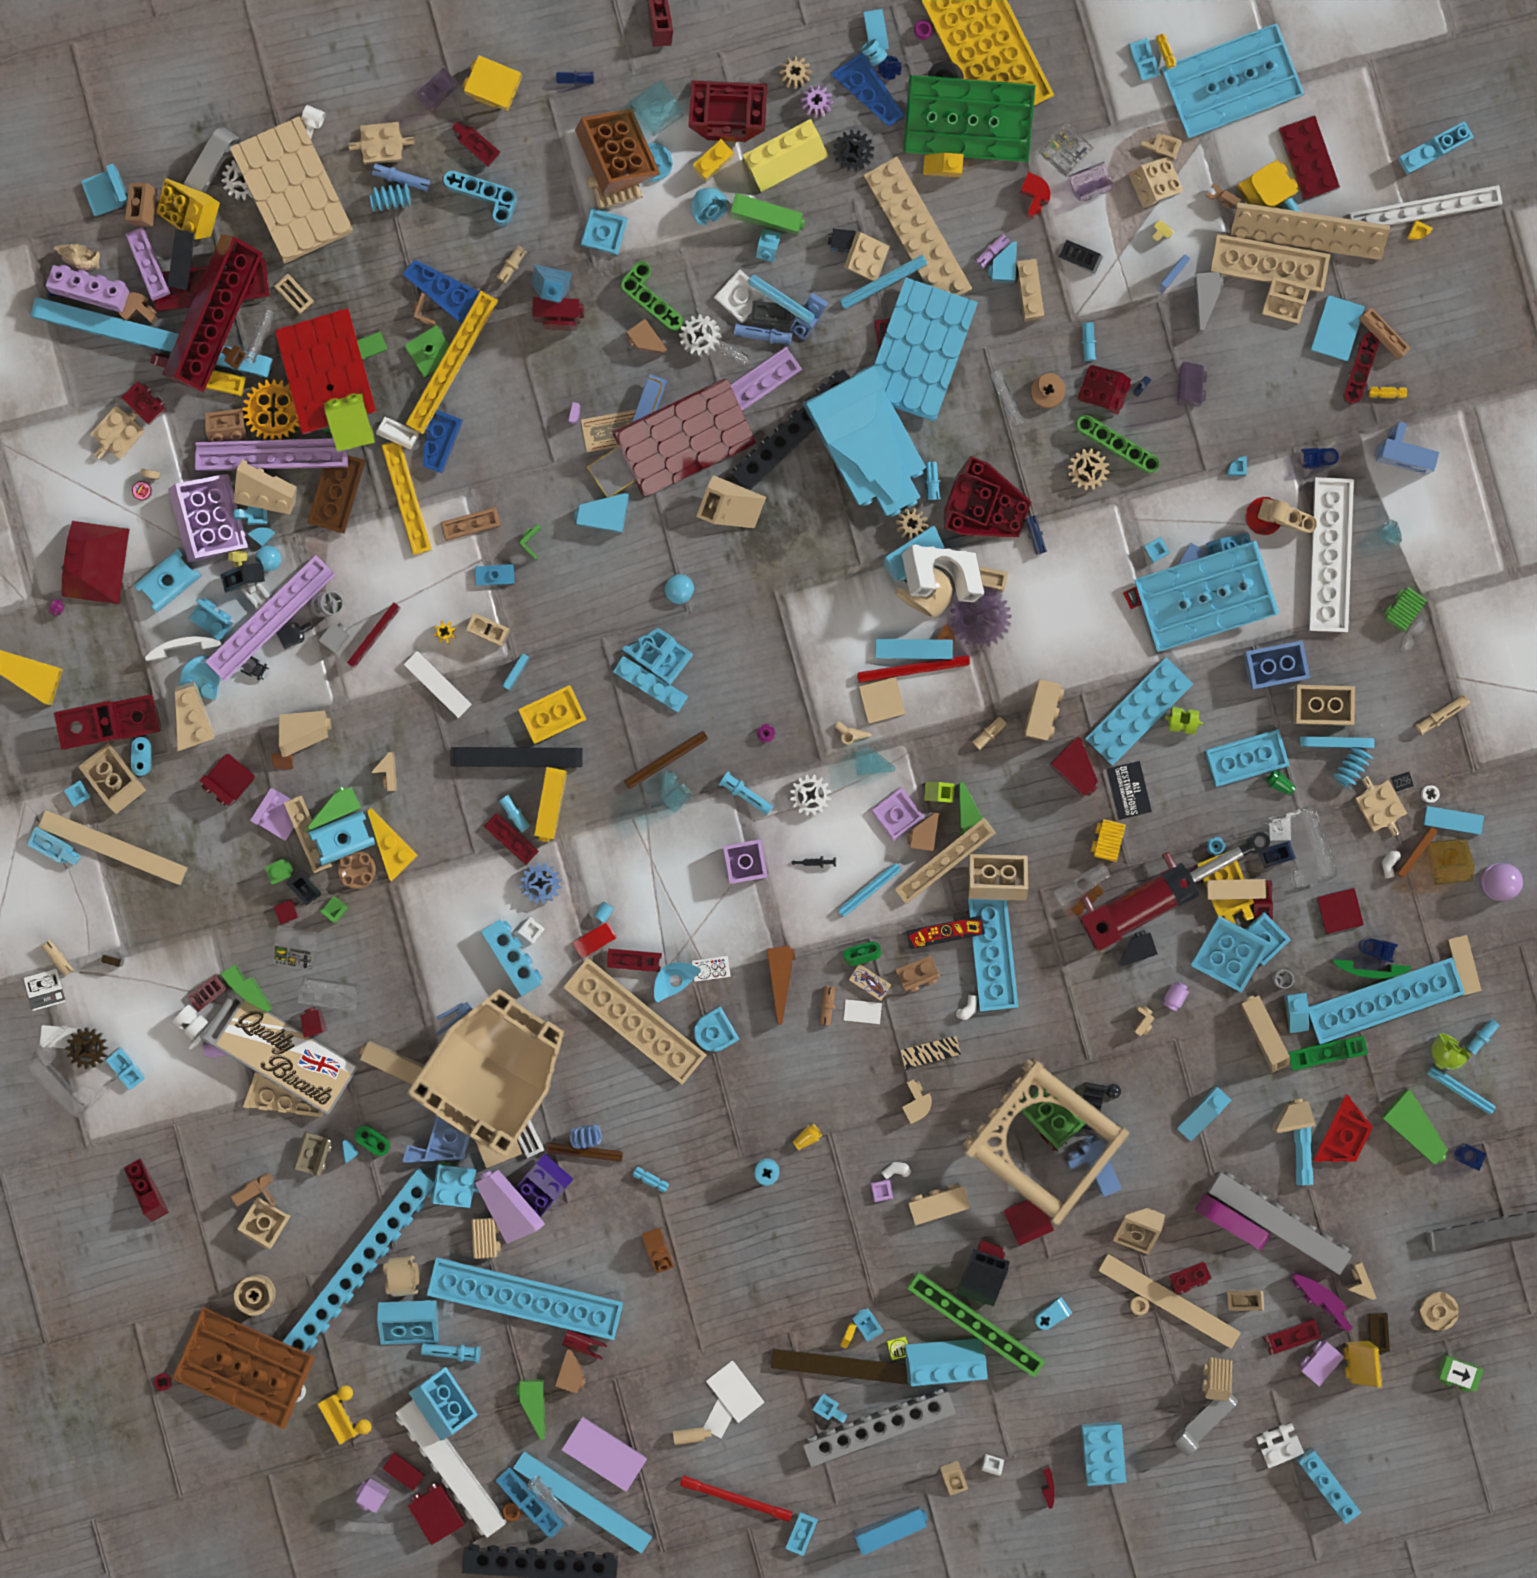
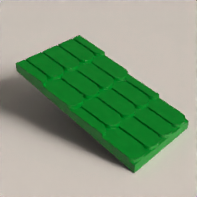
[903,75,1036,162]

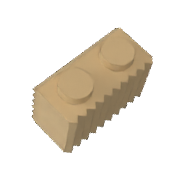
[471,1217,501,1258]
[1202,1357,1232,1402]

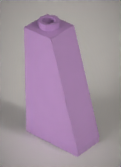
[475,1170,545,1244]

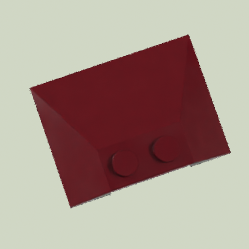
[688,80,767,142]
[61,521,130,604]

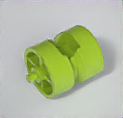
[1164,707,1203,735]

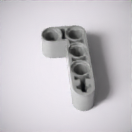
[183,128,241,193]
[1171,1394,1238,1457]

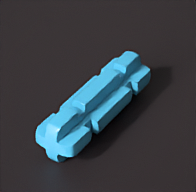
[633,1167,669,1193]

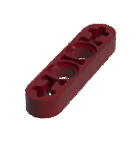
[1343,332,1380,405]

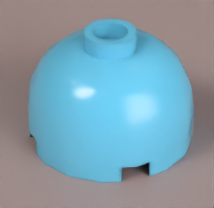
[690,187,729,225]

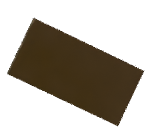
[1367,1312,1390,1352]

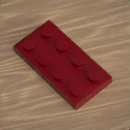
[1278,115,1340,201]

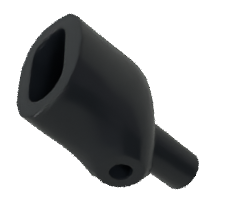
[276,621,313,650]

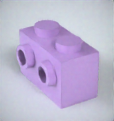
[1299,1340,1344,1386]
[355,1479,390,1513]

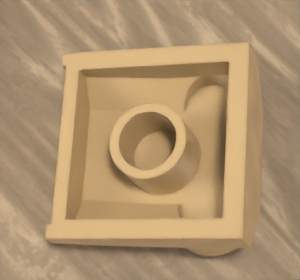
[237,1197,291,1250]

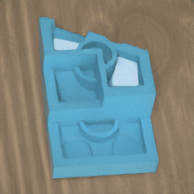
[622,628,693,685]

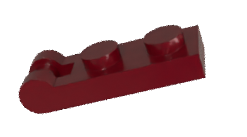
[607,948,662,972]
[1263,1319,1321,1355]

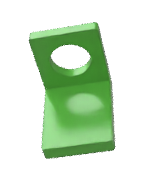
[519,525,542,560]

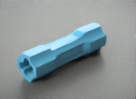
[1294,1127,1313,1185]

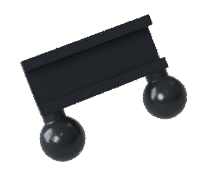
[1081,1082,1121,1131]

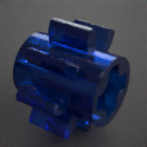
[878,56,902,80]

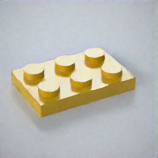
[518,685,587,744]

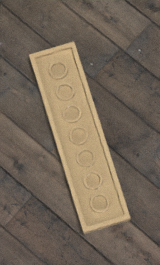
[864,156,972,296]
[1230,202,1390,260]
[563,958,707,1085]

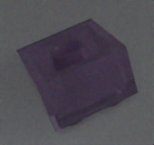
[1177,362,1207,406]

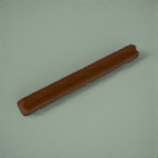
[624,731,708,789]

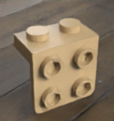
[1128,157,1183,209]

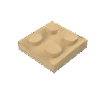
[844,232,890,282]

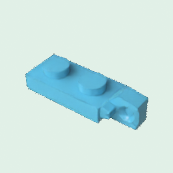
[27,827,81,865]

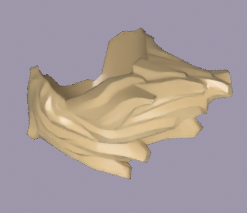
[54,244,100,272]

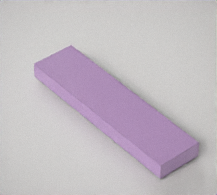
[125,226,170,301]

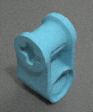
[1035,1296,1072,1330]

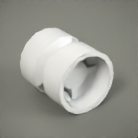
[172,1005,209,1041]

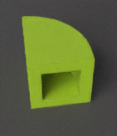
[924,782,954,803]

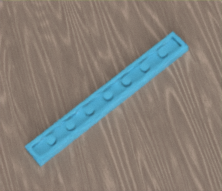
[513,1451,652,1554]

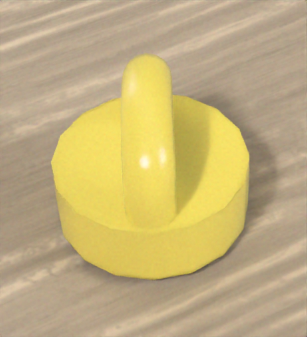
[228,551,247,568]

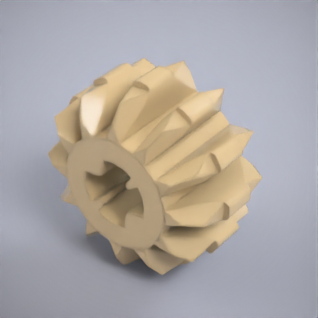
[779,56,812,90]
[896,508,928,541]

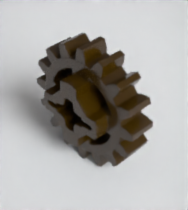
[65,1027,108,1069]

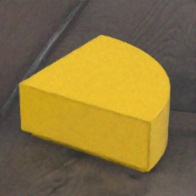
[1407,220,1433,240]
[840,1323,857,1349]

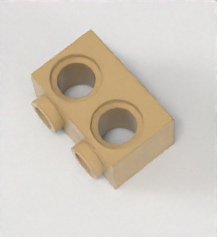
[466,613,510,647]

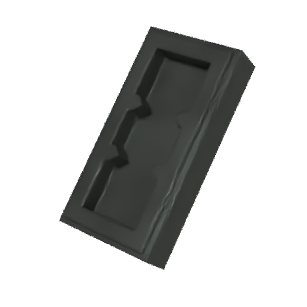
[751,301,790,324]

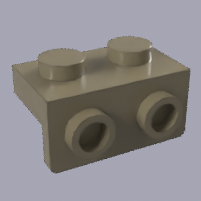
[293,1131,331,1177]

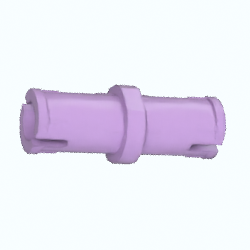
[975,234,1010,269]

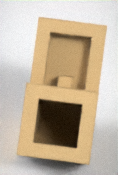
[902,1078,932,1124]

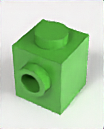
[264,859,293,885]

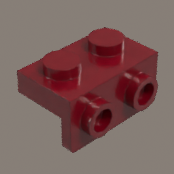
[1169,1261,1212,1294]

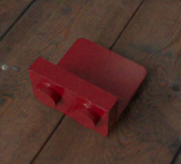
[1077,365,1132,415]
[199,754,255,806]

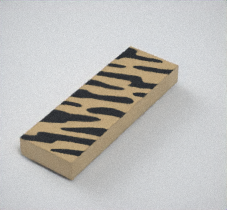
[900,1036,961,1069]

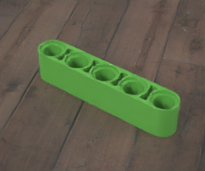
[1076,415,1160,474]

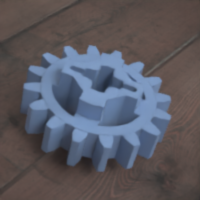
[520,863,562,904]

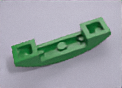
[1331,959,1411,978]
[1288,1035,1368,1071]

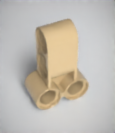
[1258,499,1317,533]

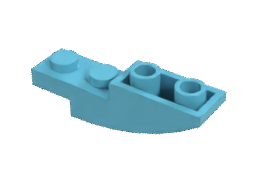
[1397,121,1474,175]

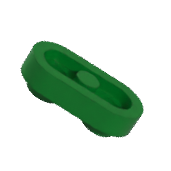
[843,942,882,966]
[355,1125,391,1156]

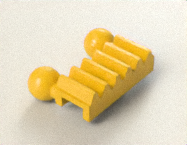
[318,1385,371,1445]

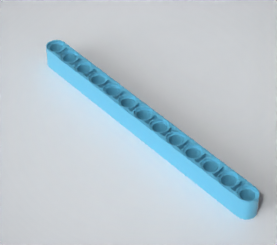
[30,297,273,378]

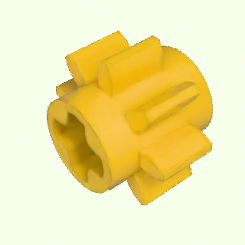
[433,620,457,644]

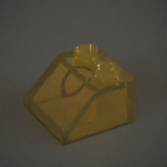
[1428,838,1474,885]

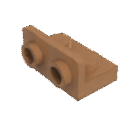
[205,409,247,442]
[895,955,940,993]

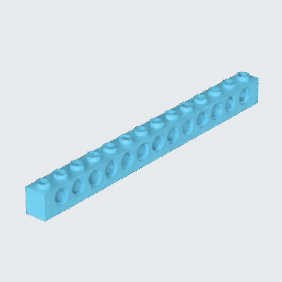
[283,1168,435,1352]

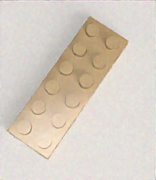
[1210,234,1330,293]

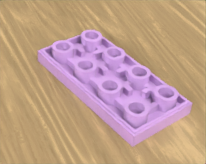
[562,1417,647,1492]

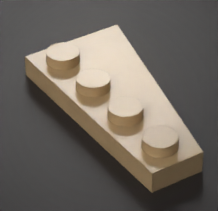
[243,1072,323,1117]

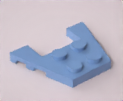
[403,1104,470,1163]

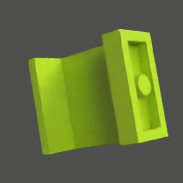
[324,394,375,452]

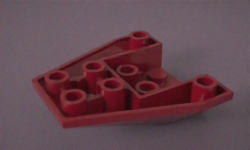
[944,456,1032,538]

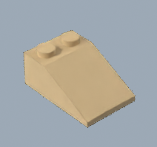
[79,743,146,814]

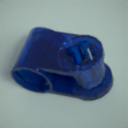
[1301,448,1339,469]
[1359,938,1398,963]

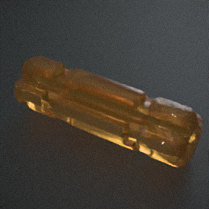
[1071,885,1104,916]

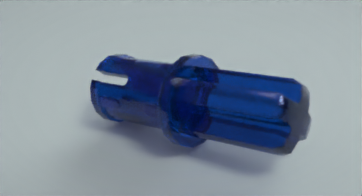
[556,70,594,86]

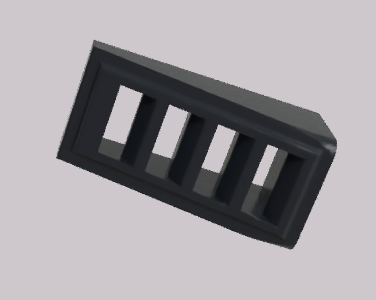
[1059,240,1103,274]

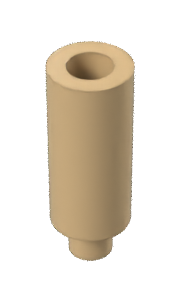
[673,1427,712,1445]

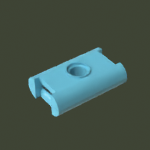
[134,548,202,613]
[308,811,375,866]

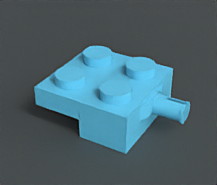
[431,1164,480,1208]

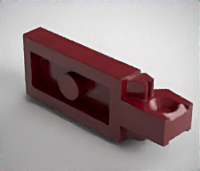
[452,122,501,167]

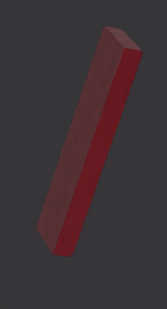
[347,602,401,668]

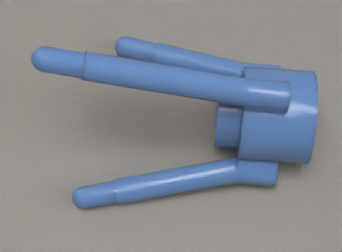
[436,1002,473,1036]

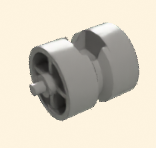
[310,591,344,617]

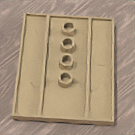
[230,116,354,264]

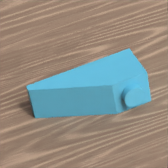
[1176,1086,1231,1141]

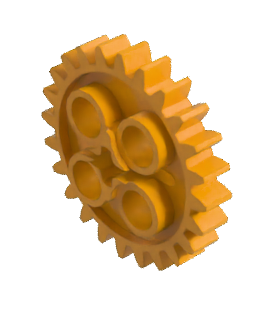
[242,379,300,440]

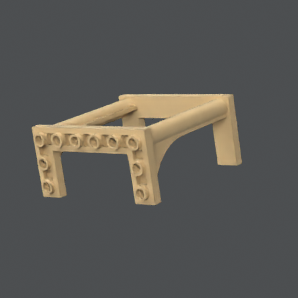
[963,1058,1130,1225]

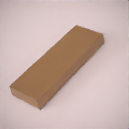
[1359,307,1411,360]
[440,507,501,541]

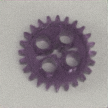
[949,587,1012,649]

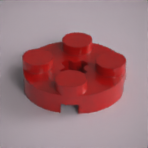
[1245,497,1281,536]

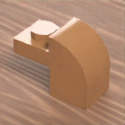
[117,293,158,325]

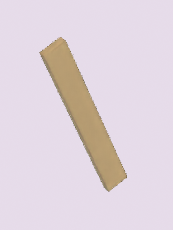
[38,810,188,885]
[1098,1254,1241,1349]

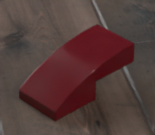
[1252,880,1273,921]
[1041,1464,1055,1509]

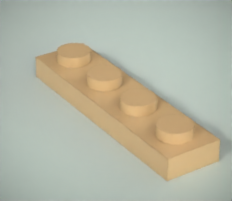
[284,795,332,873]

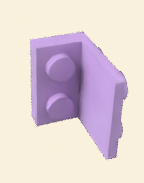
[250,788,294,840]

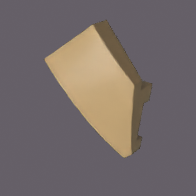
[1141,133,1182,159]

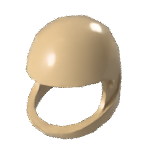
[895,567,953,618]

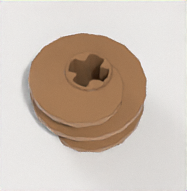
[1030,373,1066,409]

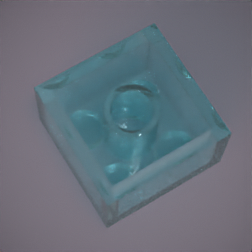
[630,80,684,137]

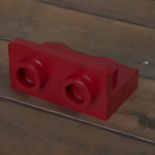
[121,381,167,425]

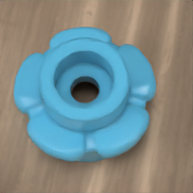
[1207,837,1226,856]

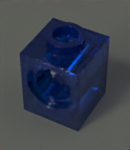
[1454,1142,1487,1171]

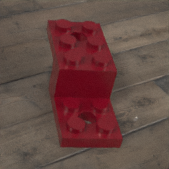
[54,694,161,750]

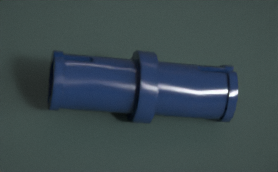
[1025,515,1047,555]

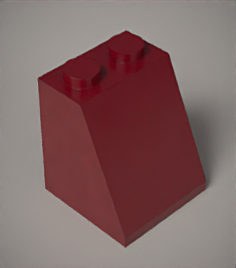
[1049,736,1098,797]

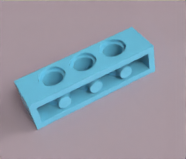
[481,919,543,996]
[1296,1448,1361,1524]

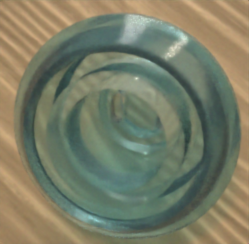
[1379,520,1402,545]

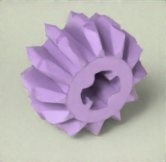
[801,85,833,118]

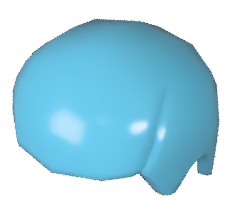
[665,574,694,604]

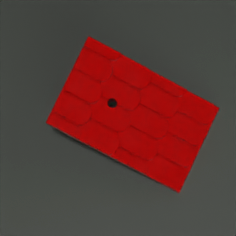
[275,308,377,435]

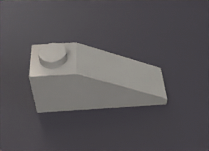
[1194,272,1224,333]

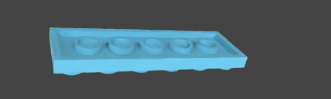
[1085,657,1193,766]
[968,897,1018,1011]

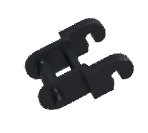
[240,656,269,680]

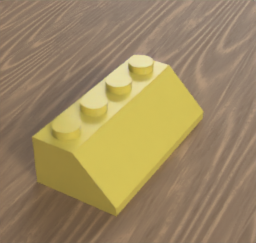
[743,119,828,193]

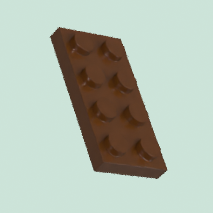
[307,455,366,534]

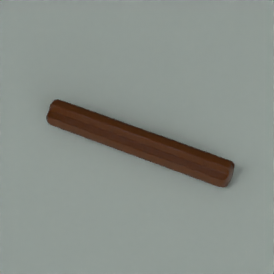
[547,1142,623,1162]

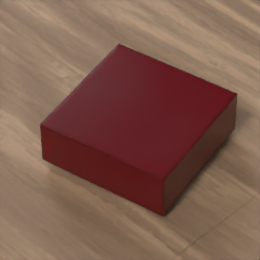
[273,900,299,925]

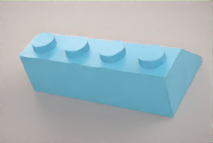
[905,1338,987,1386]

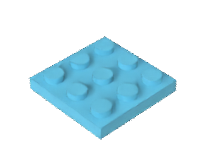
[1191,916,1270,993]

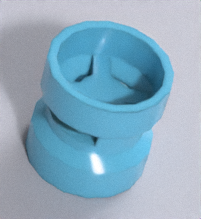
[861,39,887,66]

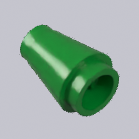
[1266,770,1296,796]

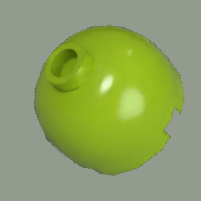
[1431,1033,1471,1070]

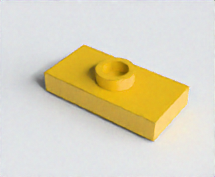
[206,370,246,397]

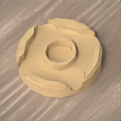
[1419,1292,1459,1331]

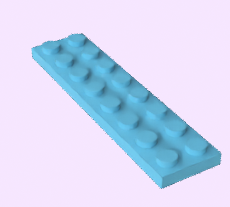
[1308,957,1465,1044]

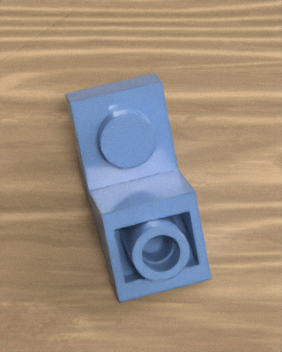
[789,293,828,340]

